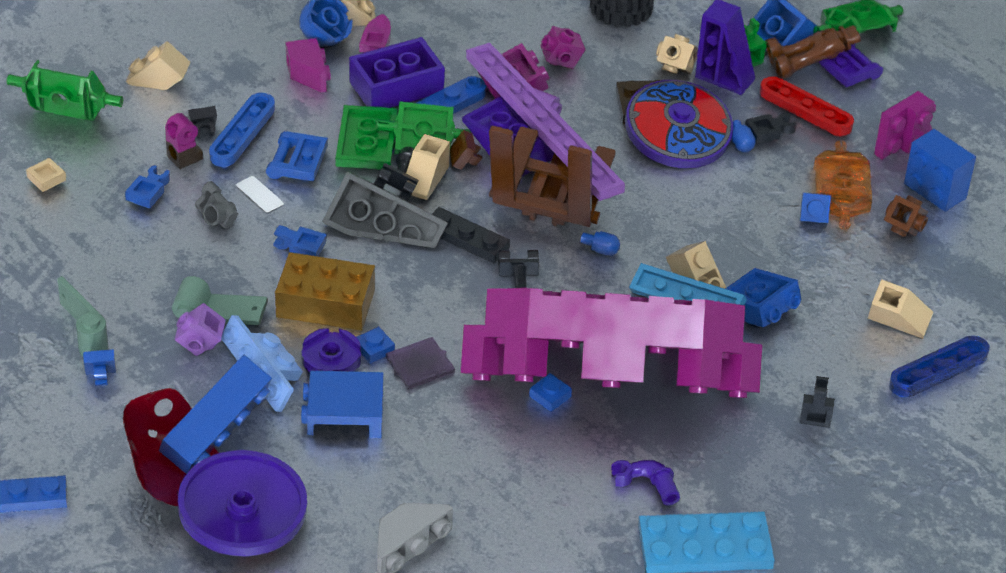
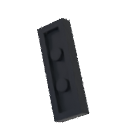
[432,207,510,264]

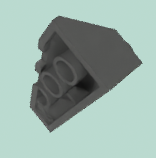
[322,171,448,248]

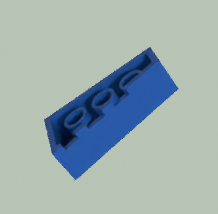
[159,355,272,474]

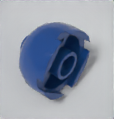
[299,0,353,47]

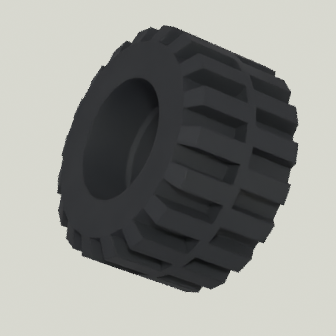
[590,0,654,27]

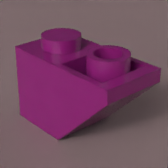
[285,38,331,93]

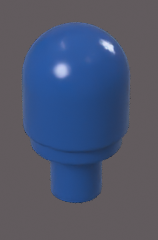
[731,120,756,152]
[580,231,620,256]

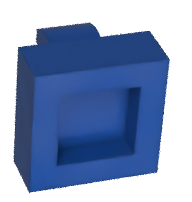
[83,349,116,386]

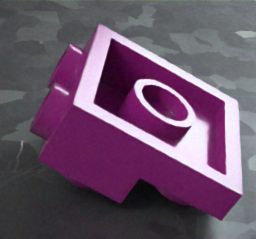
[477,43,550,99]
[874,91,936,160]

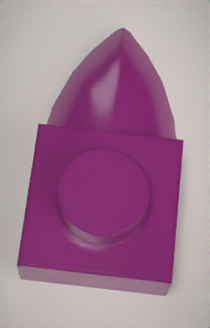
[359,14,391,53]

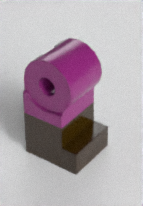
[165,113,203,169]

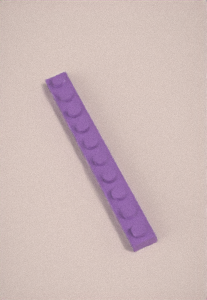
[466,42,625,201]

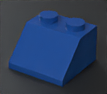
[747,0,818,53]

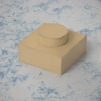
[26,158,66,192]

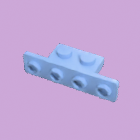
[221,315,303,412]

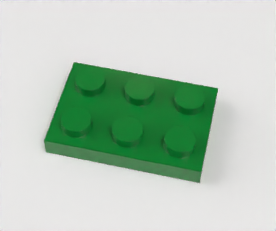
[335,105,398,170]

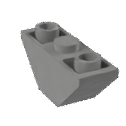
[377,503,453,573]

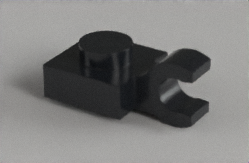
[800,376,835,428]

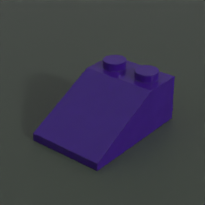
[462,96,554,177]

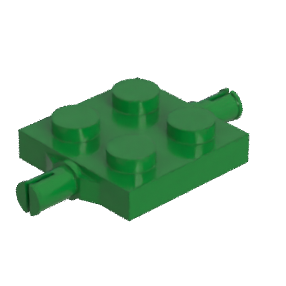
[377,101,470,155]

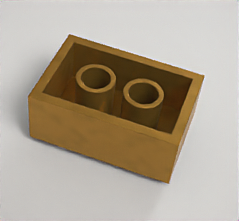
[275,252,375,331]

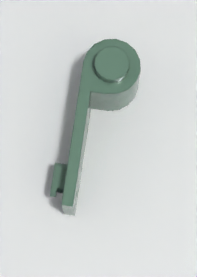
[57,276,109,357]
[172,276,268,325]

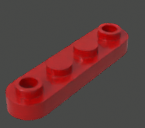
[760,77,854,137]

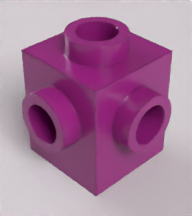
[540,26,586,69]

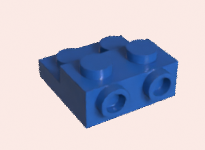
[725,268,802,328]

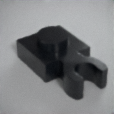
[745,113,797,144]

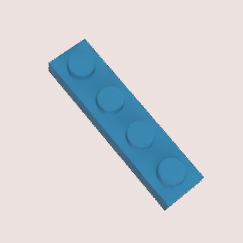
[629,263,747,305]

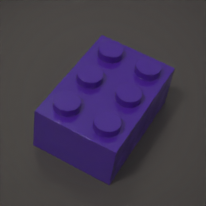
[349,37,445,108]

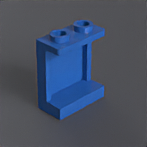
[301,371,384,438]

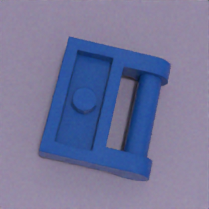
[266,131,328,182]

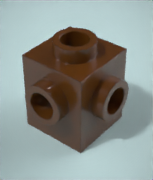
[884,195,929,237]

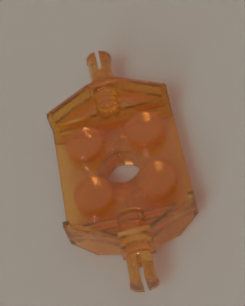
[813,140,872,229]

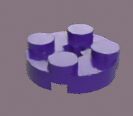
[301,328,361,373]

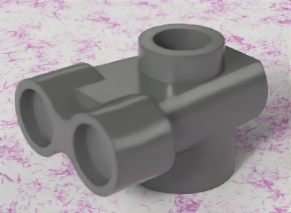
[195,181,238,229]

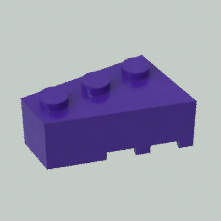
[695,0,756,96]

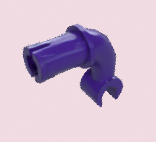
[611,460,680,506]

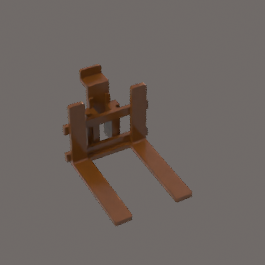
[489,126,616,227]

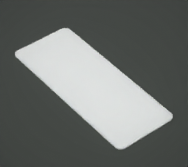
[236,176,284,213]

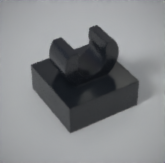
[187,106,217,138]

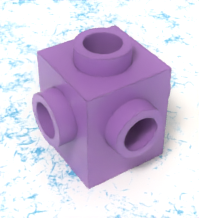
[175,303,226,356]

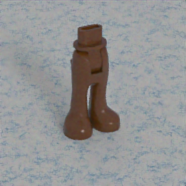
[765,25,861,80]

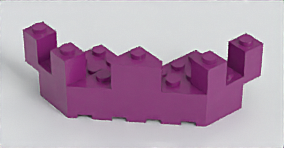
[461,288,762,398]

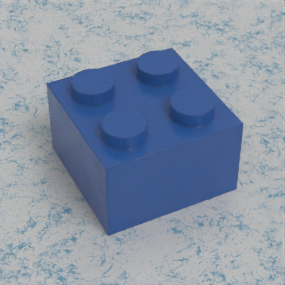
[904,129,976,212]

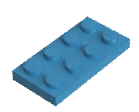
[638,512,775,573]

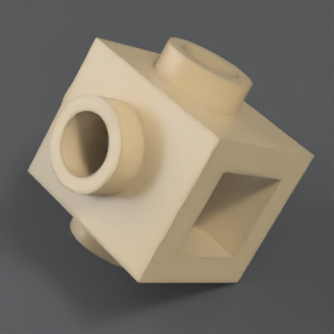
[656,34,698,74]

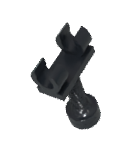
[374,147,419,201]
[498,250,539,288]

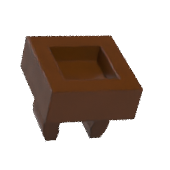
[450,130,483,170]

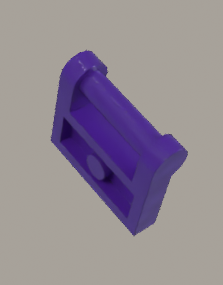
[818,44,883,88]

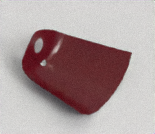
[123,388,219,507]

